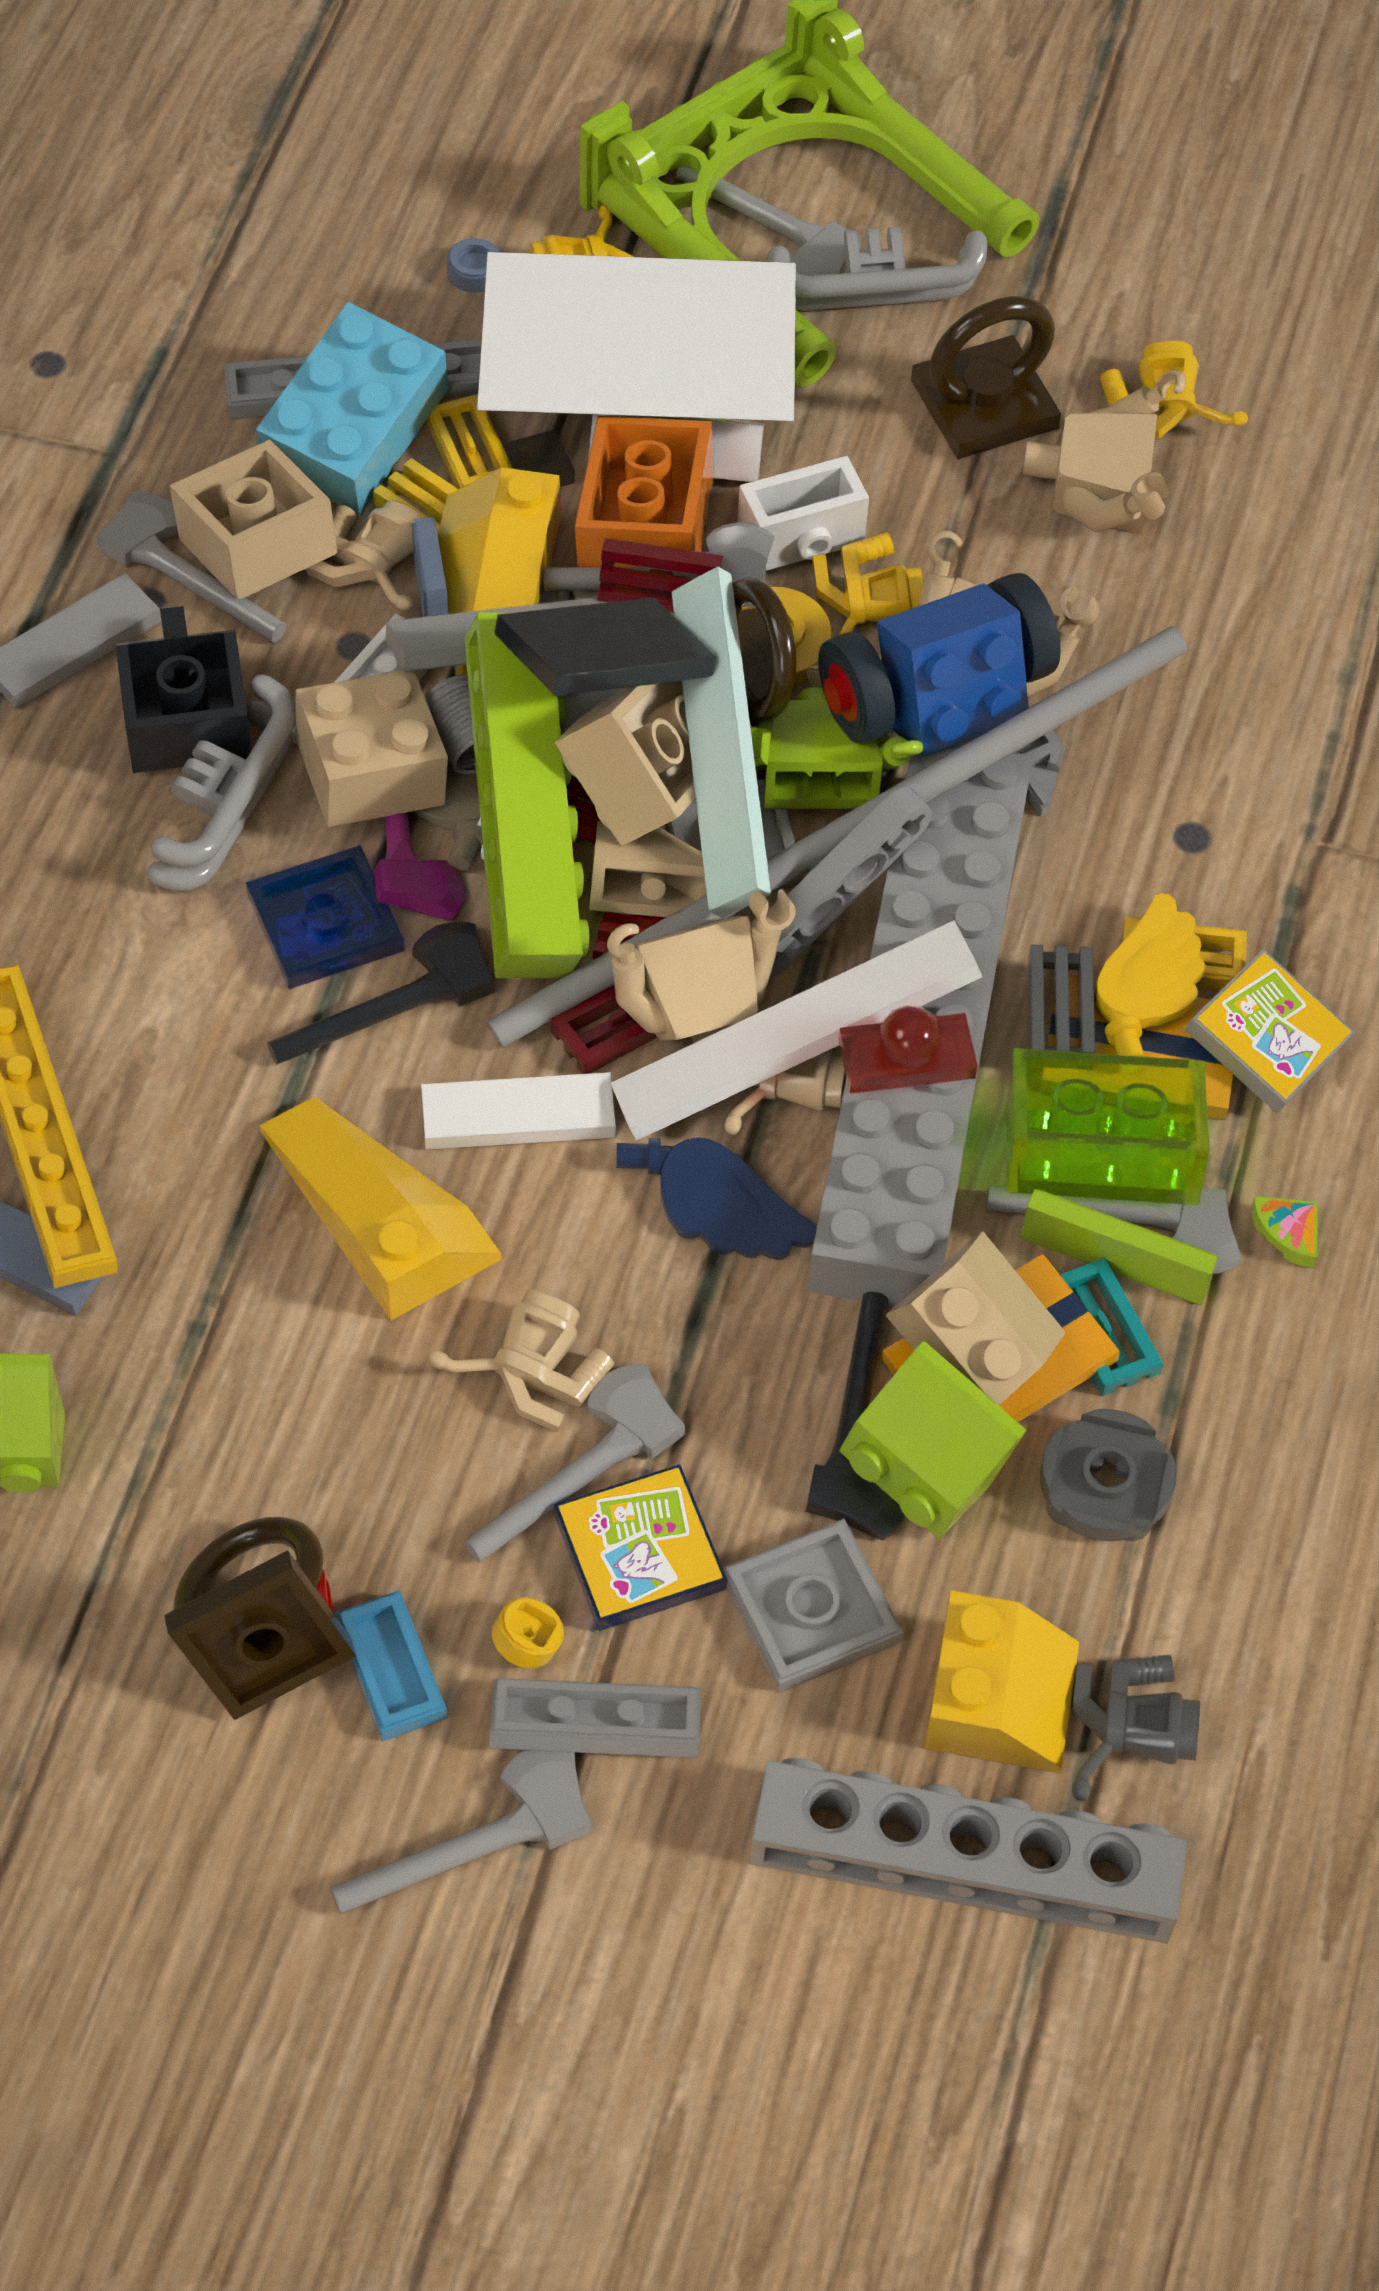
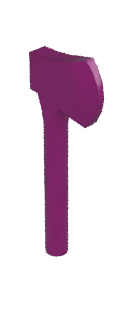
[374,812,466,921]

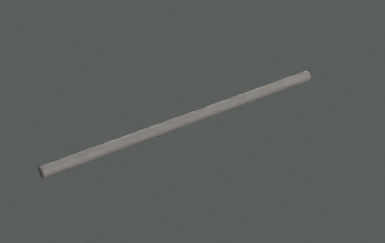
[487,626,1187,1048]

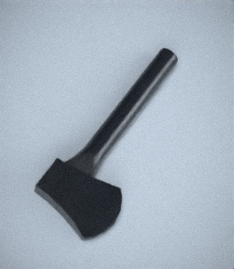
[267,922,495,1065]
[805,1291,905,1541]

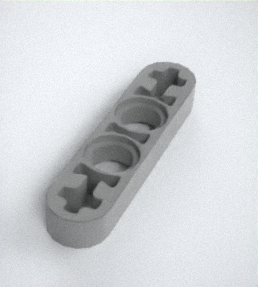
[769,787,933,979]

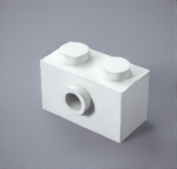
[737,456,869,571]

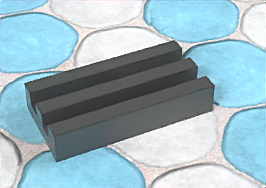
[1028,944,1095,1065]

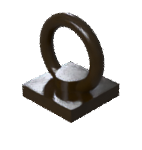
[911,296,1061,460]
[732,577,796,728]
[164,1517,356,1720]

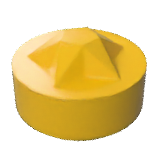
[491,1597,564,1669]

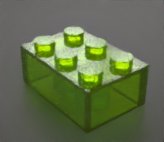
[1006,1048,1210,1205]

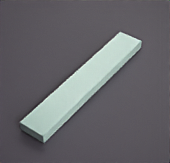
[672,566,771,918]

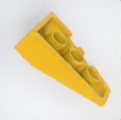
[438,467,561,676]
[259,1096,502,1321]

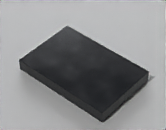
[494,597,716,696]

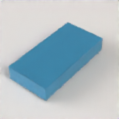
[335,1590,447,1742]

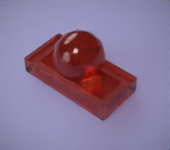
[838,1005,978,1094]

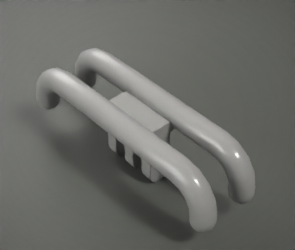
[767,226,987,311]
[147,674,296,891]

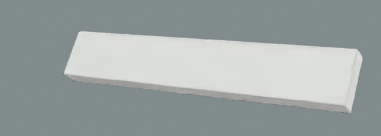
[611,920,982,1141]

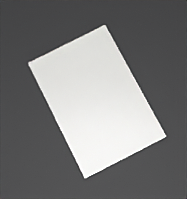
[477,252,796,421]

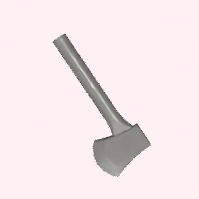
[676,167,861,276]
[96,492,287,643]
[544,522,775,607]
[986,1186,1242,1274]
[464,1364,685,1563]
[330,1750,592,1914]

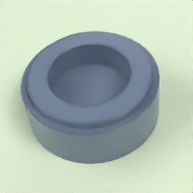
[447,238,500,292]

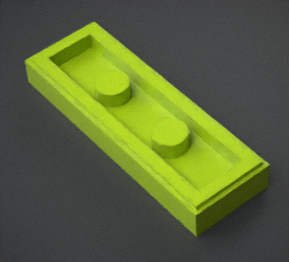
[1020,1189,1218,1306]

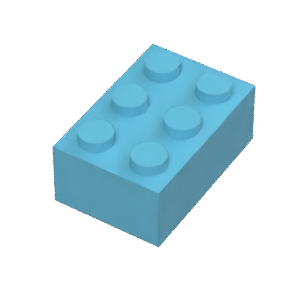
[256,302,449,516]

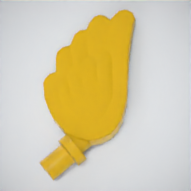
[1094,893,1205,1069]

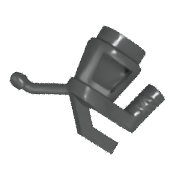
[1072,1654,1200,1801]

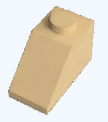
[589,821,707,917]

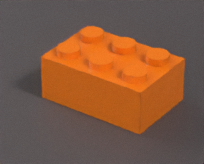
[575,416,714,567]

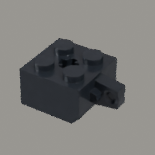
[116,606,252,773]

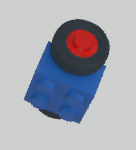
[818,573,1061,757]

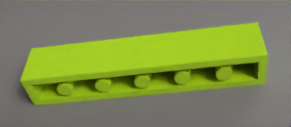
[464,612,589,978]

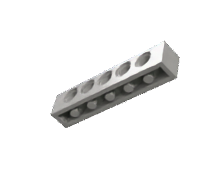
[749,1758,1188,1944]

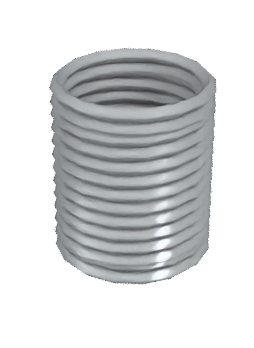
[424,675,476,774]

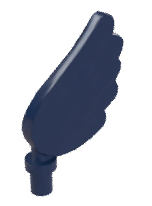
[616,1137,817,1260]

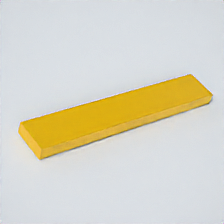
[0,965,118,1289]

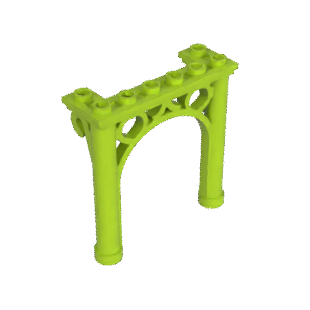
[580,0,1040,387]

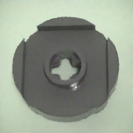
[1040,1409,1176,1541]

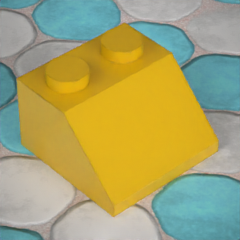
[924,1590,1079,1773]

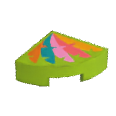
[1251,1195,1318,1268]

